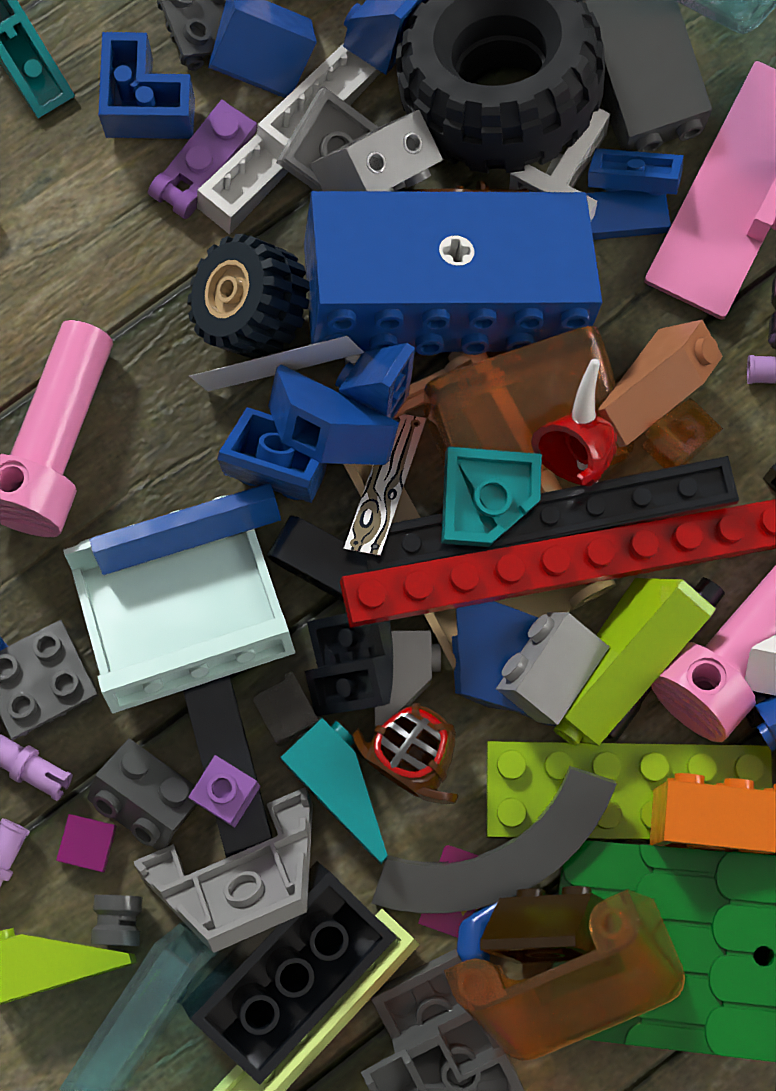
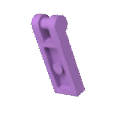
[148,99,257,219]

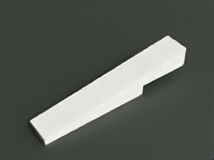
[197,43,381,235]

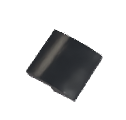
[305,613,393,717]

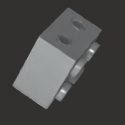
[310,110,443,192]

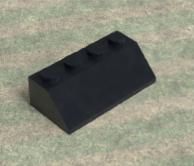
[182,861,397,1085]

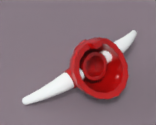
[531,359,618,486]

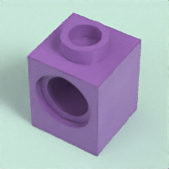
[188,755,261,828]

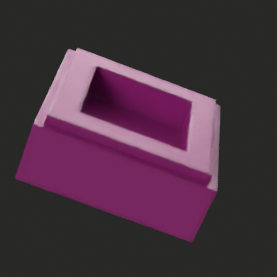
[56,814,117,873]

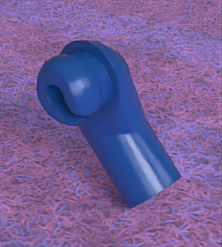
[457,903,497,971]

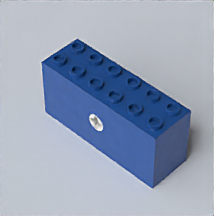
[304,191,602,355]

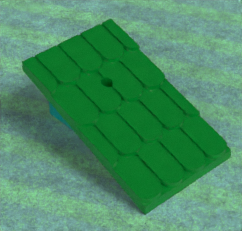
[546,840,776,1062]

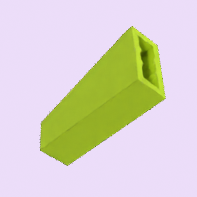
[554,578,716,746]

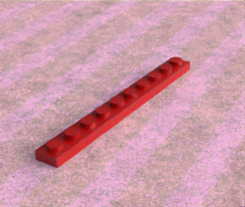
[340,499,776,628]

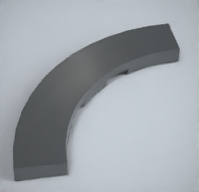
[371,766,617,913]

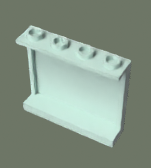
[63,495,295,714]

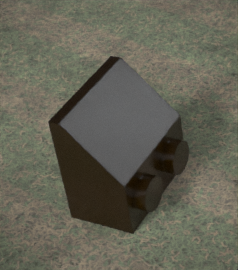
[480,886,609,964]

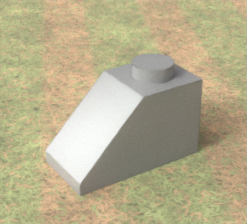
[375,631,441,728]

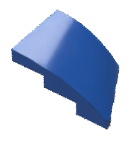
[452,601,556,726]

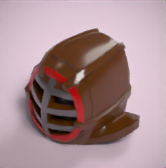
[353,703,458,804]

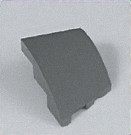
[371,949,524,1091]

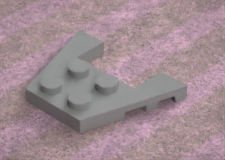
[134,787,313,953]

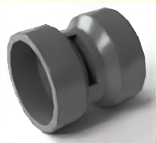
[91,895,143,946]

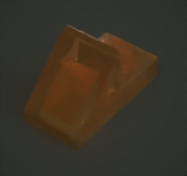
[643,398,723,469]

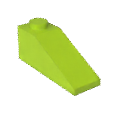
[0,928,137,1005]

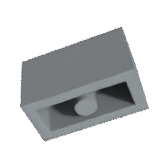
[496,612,609,725]

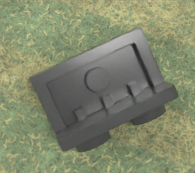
[87,738,198,850]

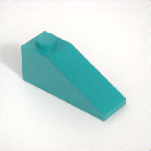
[0,0,75,119]
[280,718,388,865]

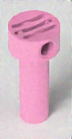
[0,320,113,537]
[651,565,776,743]

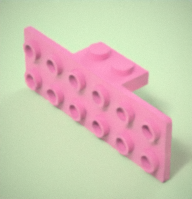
[644,61,776,320]

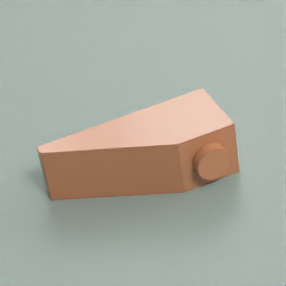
[597,320,723,447]

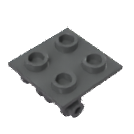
[156,0,226,70]
[0,620,99,741]

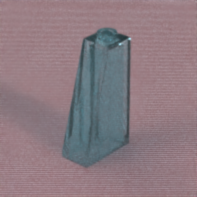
[59,922,220,1091]

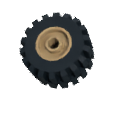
[187,234,310,359]

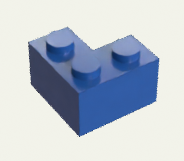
[98,32,195,139]

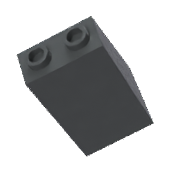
[583,0,712,153]

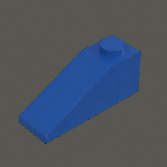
[335,343,415,419]

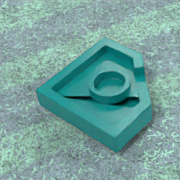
[441,447,542,547]

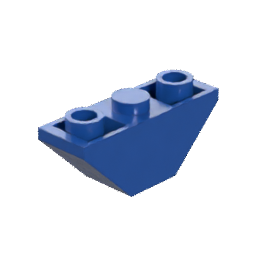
[268,364,399,465]

